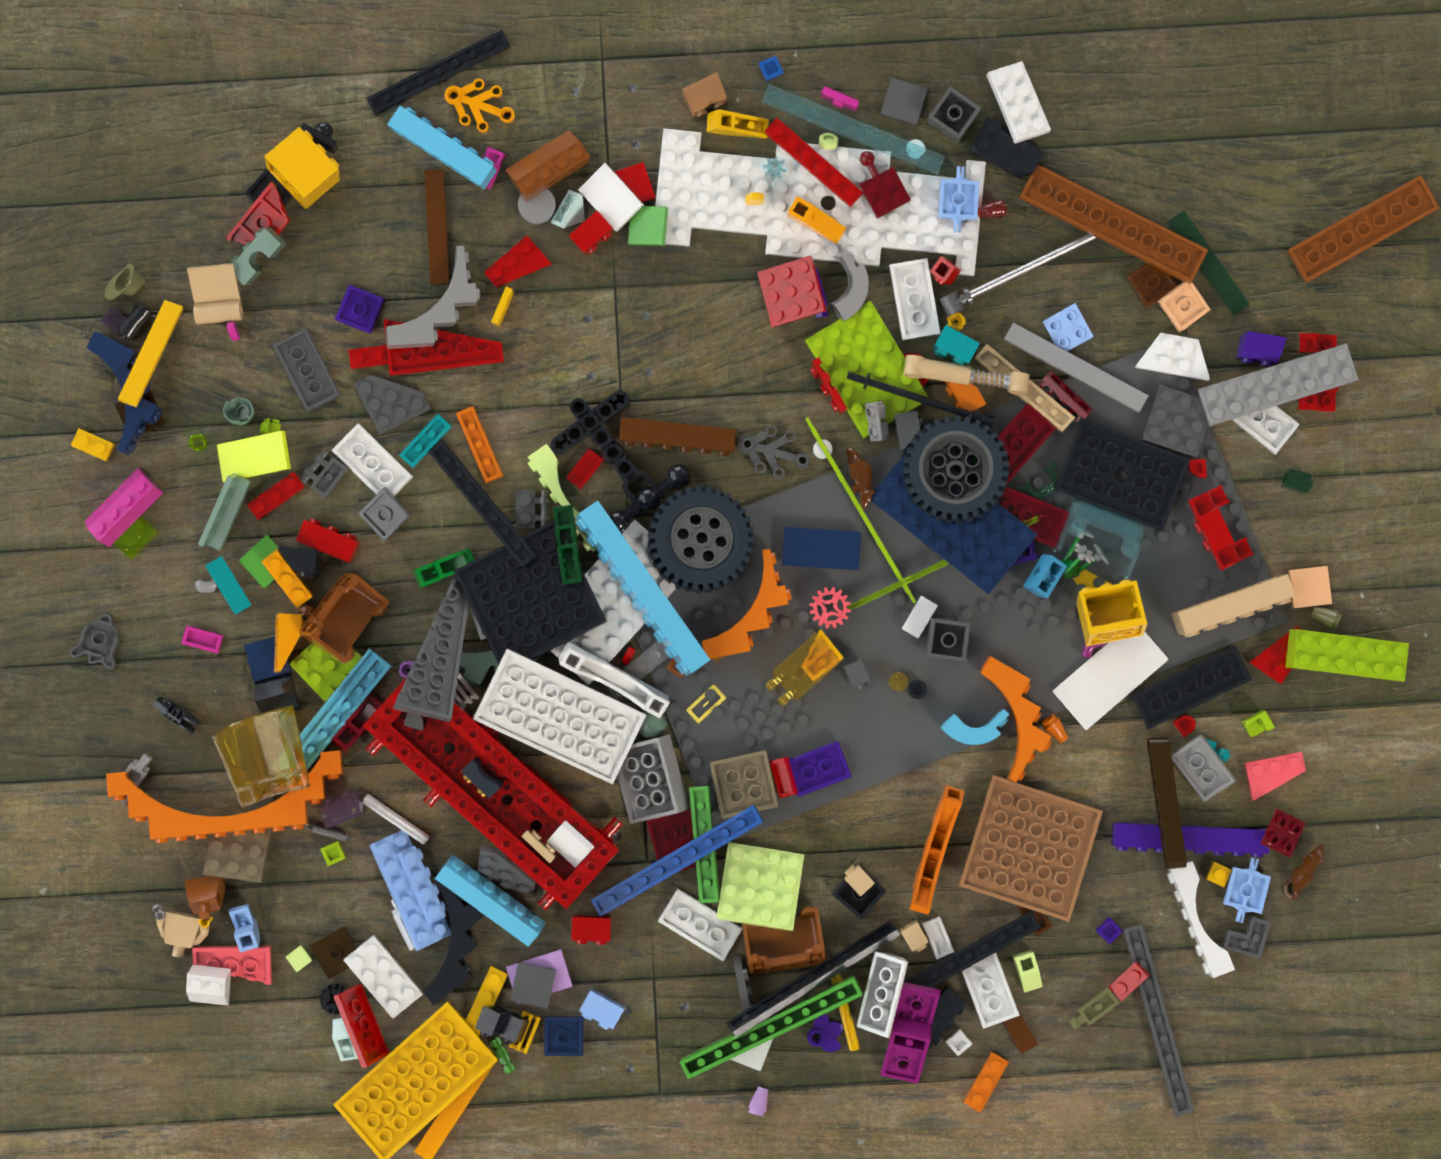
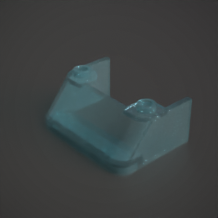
[1053,500,1144,579]

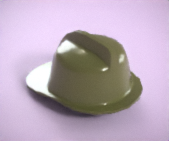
[105,263,145,300]

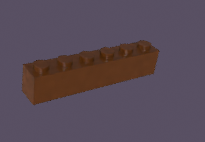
[619,417,736,456]

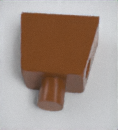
[185,876,226,919]

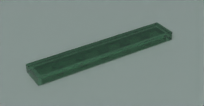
[1168,211,1249,316]

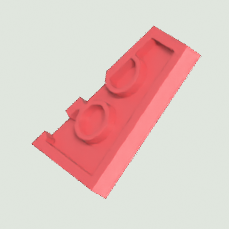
[1244,752,1306,801]

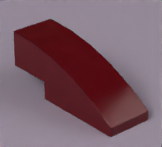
[331,694,382,754]

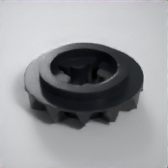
[319,983,347,1015]

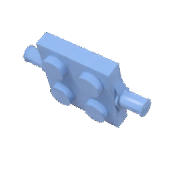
[938,166,979,233]
[1223,857,1271,923]

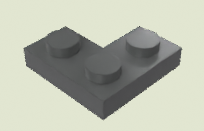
[1222,916,1271,959]

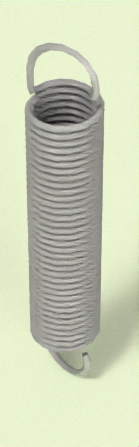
[306,824,354,842]

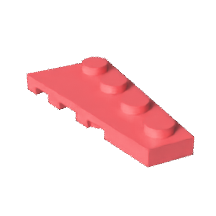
[192,946,272,985]

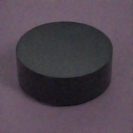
[907,680,927,699]

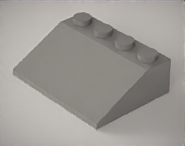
[617,734,690,824]

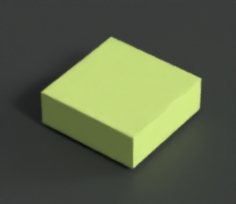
[286,945,313,972]

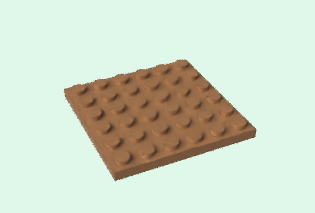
[958,775,1103,922]

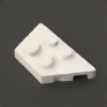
[1135,333,1210,381]

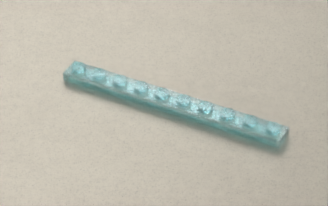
[761,84,945,175]

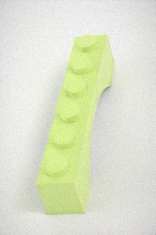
[528,444,597,552]

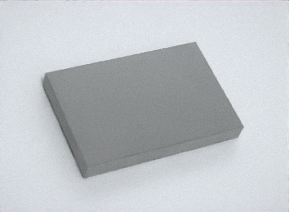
[1171,734,1236,802]

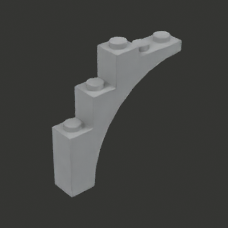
[385,246,480,349]

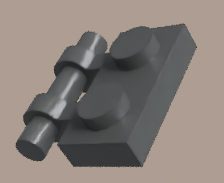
[300,449,349,499]
[516,490,551,529]

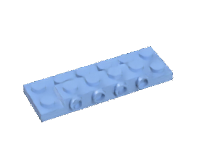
[369,830,451,951]

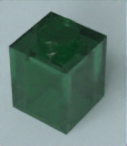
[1280,468,1313,494]

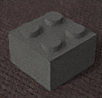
[926,86,981,144]
[925,618,971,662]

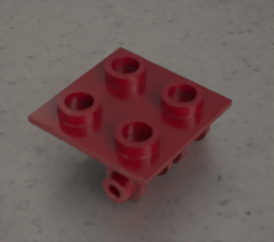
[1260,809,1306,858]

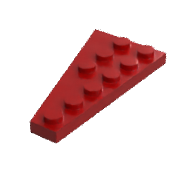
[383,319,504,376]

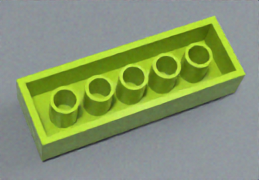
[1285,629,1409,682]

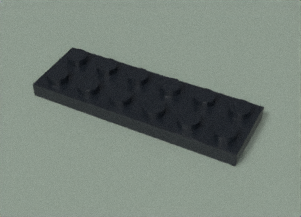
[1131,645,1252,730]

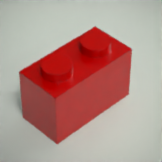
[569,210,613,255]
[571,915,612,945]

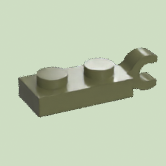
[1068,987,1120,1029]

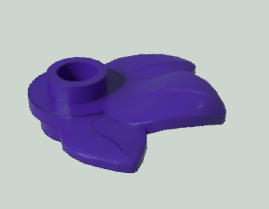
[807,1014,844,1052]

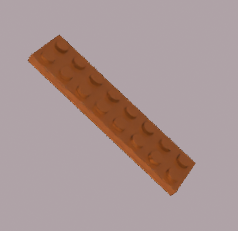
[1287,175,1440,284]

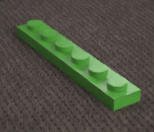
[689,785,720,903]

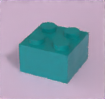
[932,325,980,366]

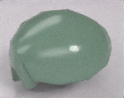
[223,397,255,426]
[638,711,667,738]

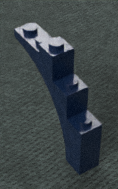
[86,331,162,456]

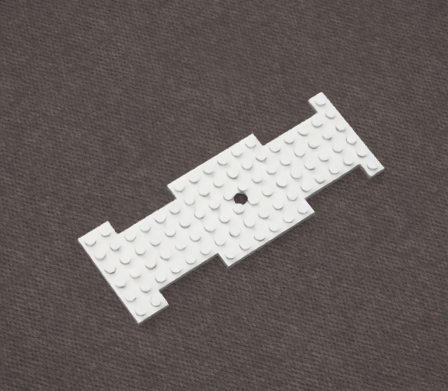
[655,129,986,276]

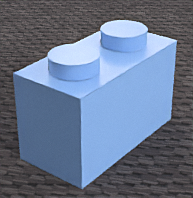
[579,988,625,1030]

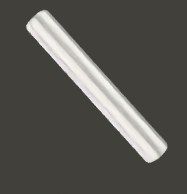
[363,794,430,844]

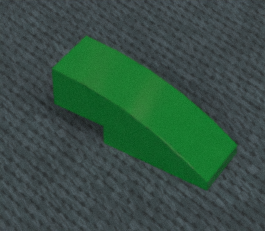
[413,548,474,589]

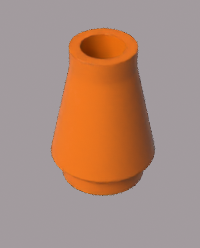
[1042,714,1069,743]

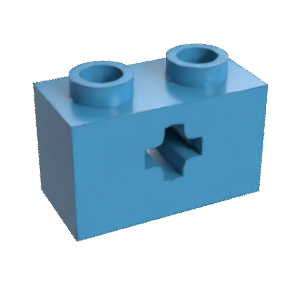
[1023,554,1067,599]

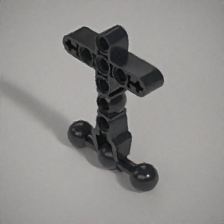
[551,390,691,533]

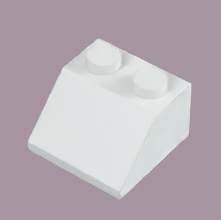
[186,965,231,1006]

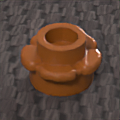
[298,603,316,618]

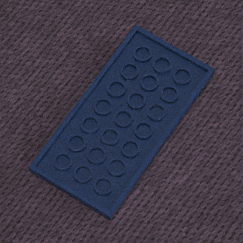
[871,453,1037,595]

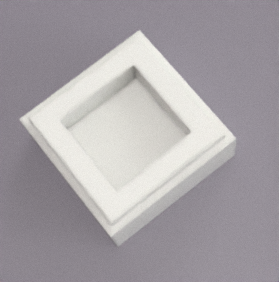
[945,1028,972,1056]

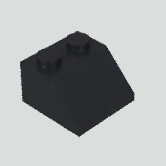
[278,545,324,578]

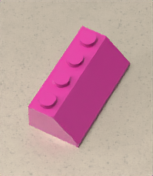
[85,467,163,547]

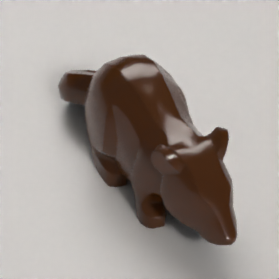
[846,447,875,509]
[1283,844,1324,900]

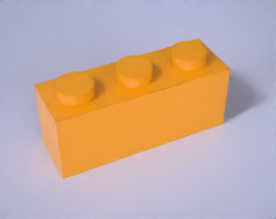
[262,548,313,608]

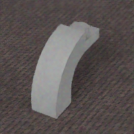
[830,251,869,321]

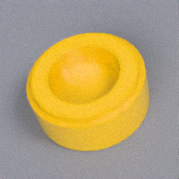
[745,192,764,205]

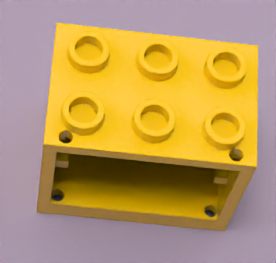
[264,127,340,210]
[1076,580,1147,647]

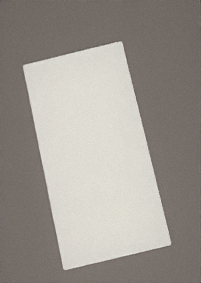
[1053,632,1168,730]

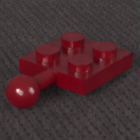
[859,151,911,219]

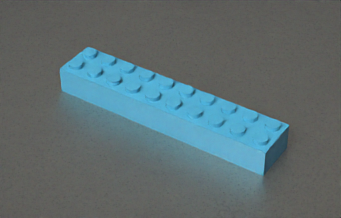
[575,501,710,676]

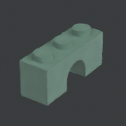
[230,227,287,286]

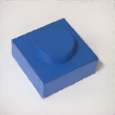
[758,56,784,82]

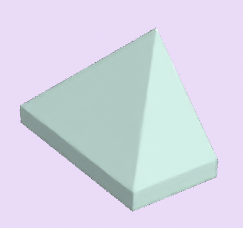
[550,190,585,228]

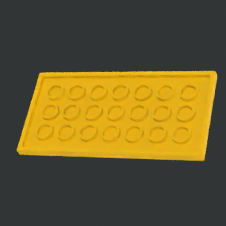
[333,1001,499,1159]

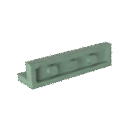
[198,473,252,551]

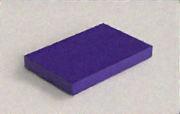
[789,740,852,797]

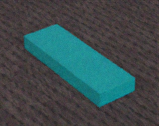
[399,414,452,469]
[205,556,252,615]

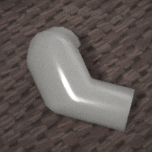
[195,579,218,593]

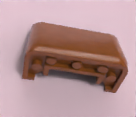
[299,573,390,664]
[742,906,826,974]

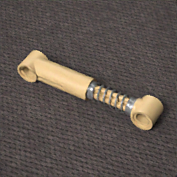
[903,355,1030,395]

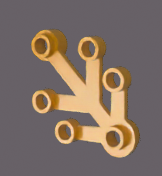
[444,78,515,133]

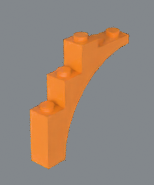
[702,549,792,659]
[979,656,1052,782]
[910,785,964,915]

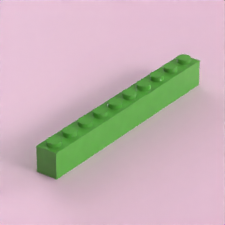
[680,975,863,1079]

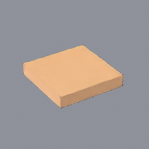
[1157,282,1211,332]
[1288,566,1332,608]

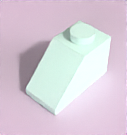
[332,1018,358,1061]

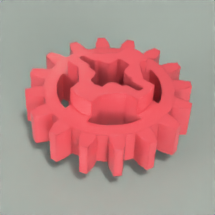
[810,587,851,629]

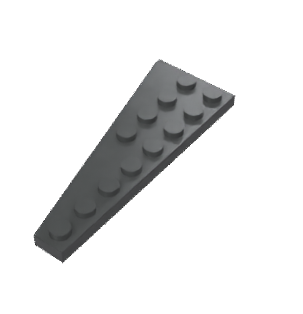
[393,577,469,722]

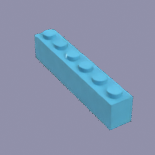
[387,106,497,189]
[435,854,546,946]

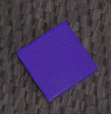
[1095,917,1123,945]

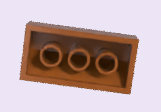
[505,130,590,202]

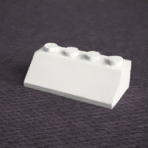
[856,951,908,1038]

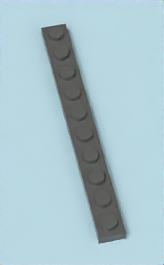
[1123,924,1194,1117]

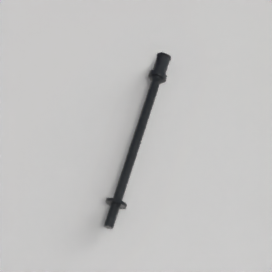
[846,371,995,429]

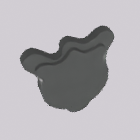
[69,613,120,670]

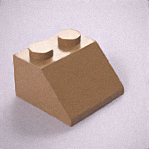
[682,72,727,118]

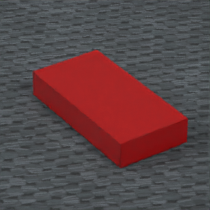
[566,448,604,490]
[769,756,798,798]

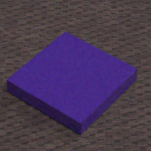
[335,284,385,334]

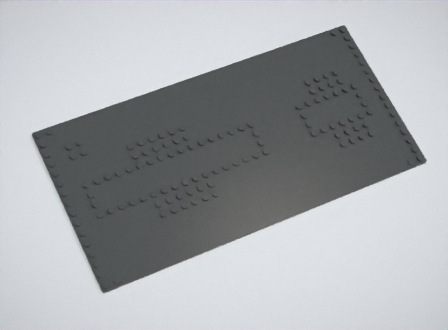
[635,347,1288,842]

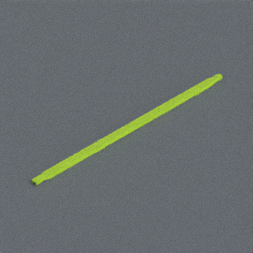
[805,417,916,604]
[847,516,1040,610]

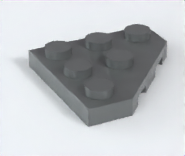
[354,375,431,435]
[478,845,536,894]

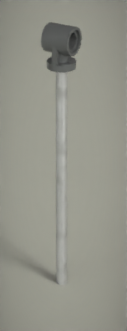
[940,234,1096,316]

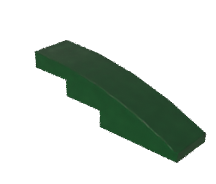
[553,505,582,584]

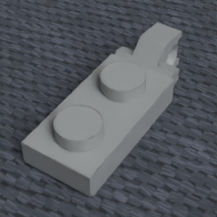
[120,753,153,805]

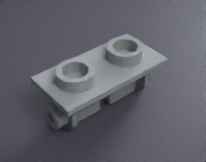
[865,401,889,441]

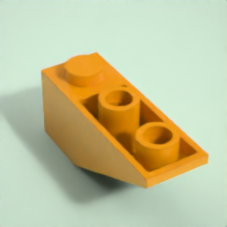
[787,196,846,245]

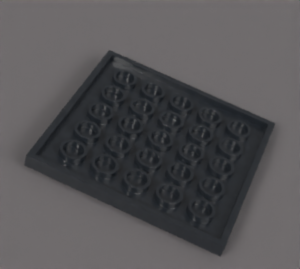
[454,520,608,664]

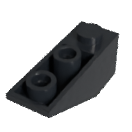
[929,985,966,1048]

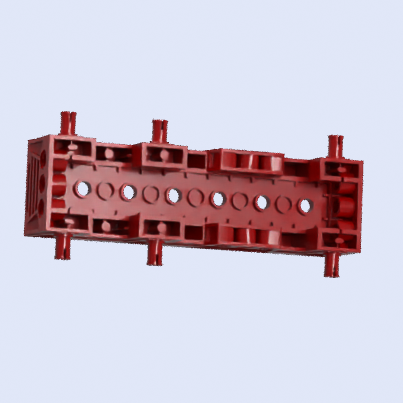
[363,677,623,911]

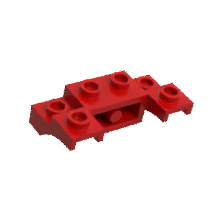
[1297,333,1340,412]
[1187,485,1254,571]

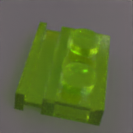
[113,516,159,560]

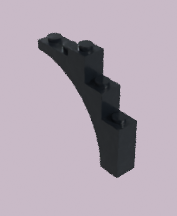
[422,880,485,1006]

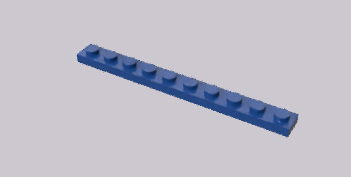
[591,804,764,917]

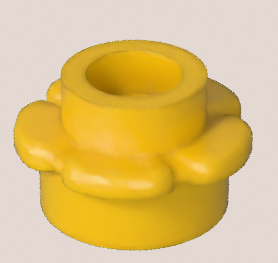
[947,312,966,331]

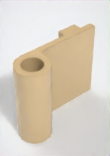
[187,263,243,325]

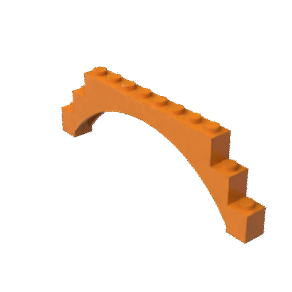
[106,750,344,843]

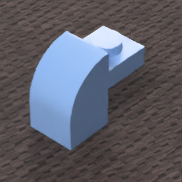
[229,904,260,953]

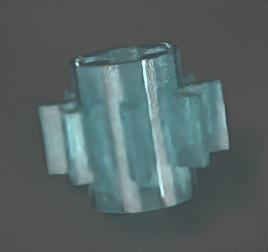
[763,156,786,181]

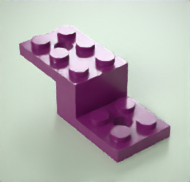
[880,982,940,1084]

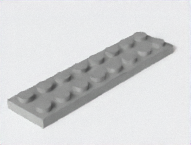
[1197,343,1359,427]

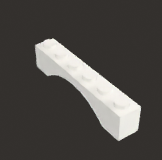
[559,641,670,718]
[1167,860,1235,978]

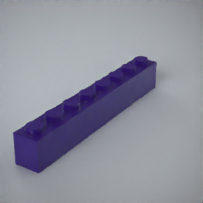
[1111,822,1269,857]

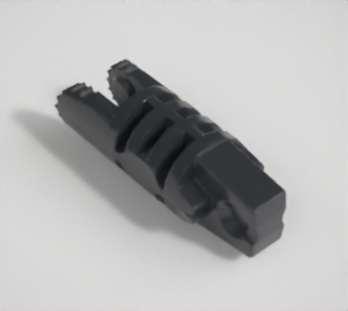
[153,696,200,735]

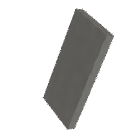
[272,328,342,413]

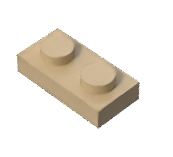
[522,829,556,863]

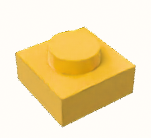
[1205,862,1232,887]

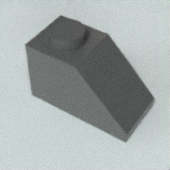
[894,411,923,457]

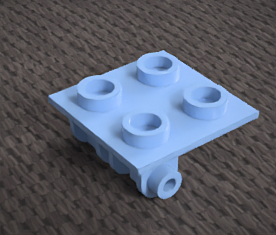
[1043,303,1094,351]

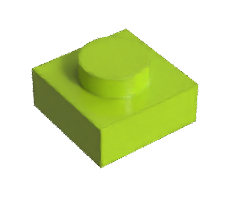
[320,841,347,866]

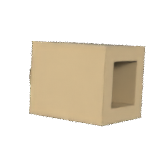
[844,865,875,896]
[899,920,929,952]

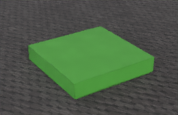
[628,206,668,246]
[239,535,279,589]

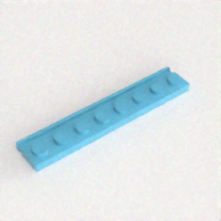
[272,648,391,785]

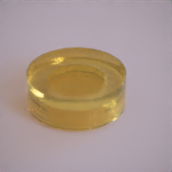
[889,672,908,692]

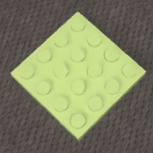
[716,842,804,931]

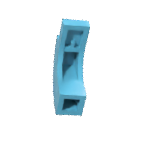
[940,709,1009,745]

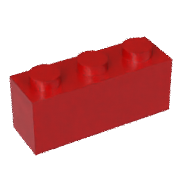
[295,518,360,563]

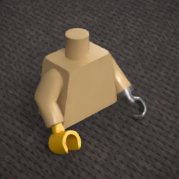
[152,904,213,958]

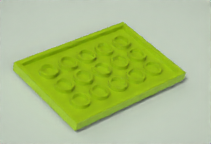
[805,301,928,439]

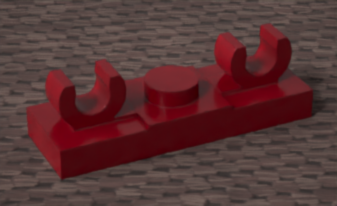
[1039,370,1093,422]

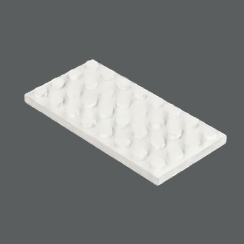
[551,520,676,685]
[473,649,646,784]

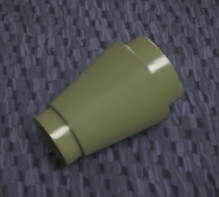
[1311,606,1342,628]

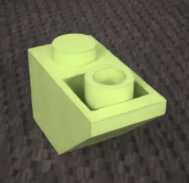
[1012,950,1043,993]

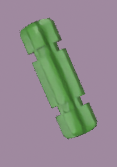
[490,1036,515,1074]

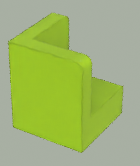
[1241,710,1275,737]

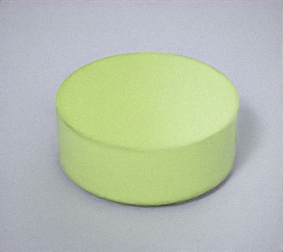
[819,133,838,150]

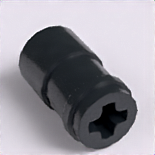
[117,303,152,340]

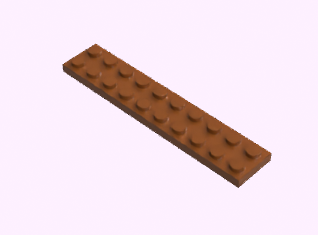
[1019,165,1208,284]

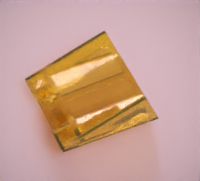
[213,705,310,807]

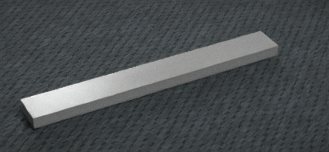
[1004,323,1149,413]

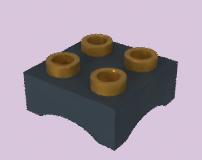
[461,756,504,799]

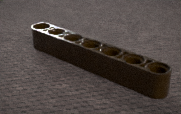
[1147,737,1187,870]

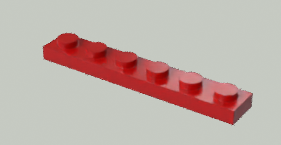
[764,118,863,208]

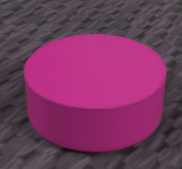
[227,321,241,341]

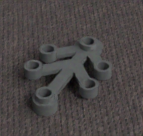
[738,425,810,479]

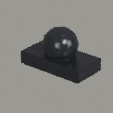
[301,122,338,154]

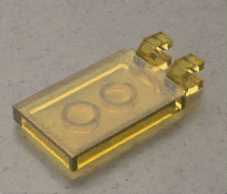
[765,633,842,706]

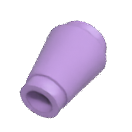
[748,1087,768,1117]

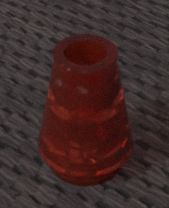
[977,199,1007,218]

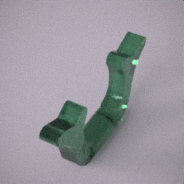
[1017,461,1058,499]

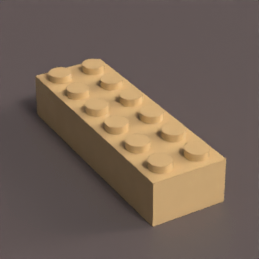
[1171,574,1296,637]

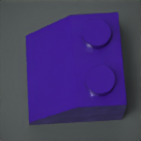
[1236,331,1286,367]

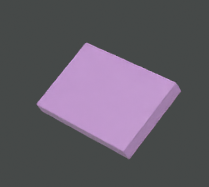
[506,949,573,1004]

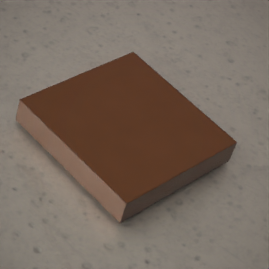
[1126,263,1178,309]

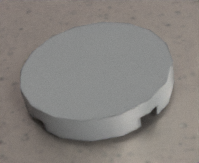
[518,189,556,225]

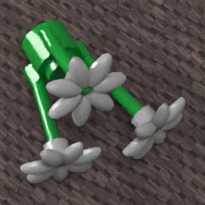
[1061,524,1109,579]

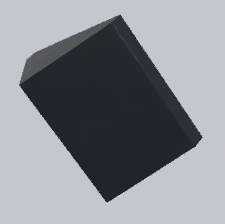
[254,673,301,720]

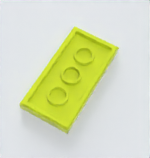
[217,431,291,482]

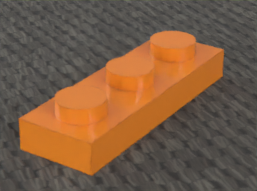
[963,1051,1009,1113]

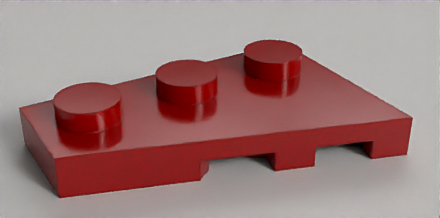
[484,235,552,288]
[810,357,847,414]
[1248,626,1303,684]

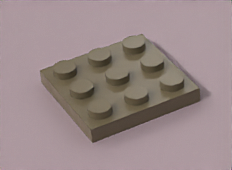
[710,750,778,819]
[203,829,272,883]

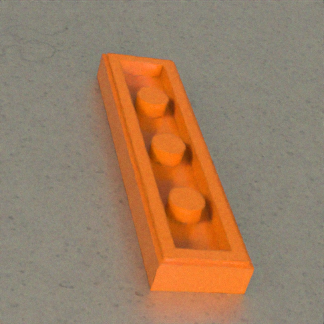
[456,406,503,484]

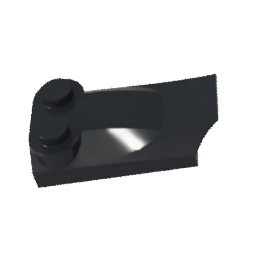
[969,117,1043,179]

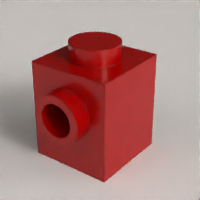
[930,256,962,285]

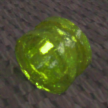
[188,434,207,452]

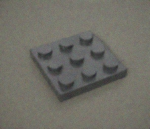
[1141,385,1208,458]

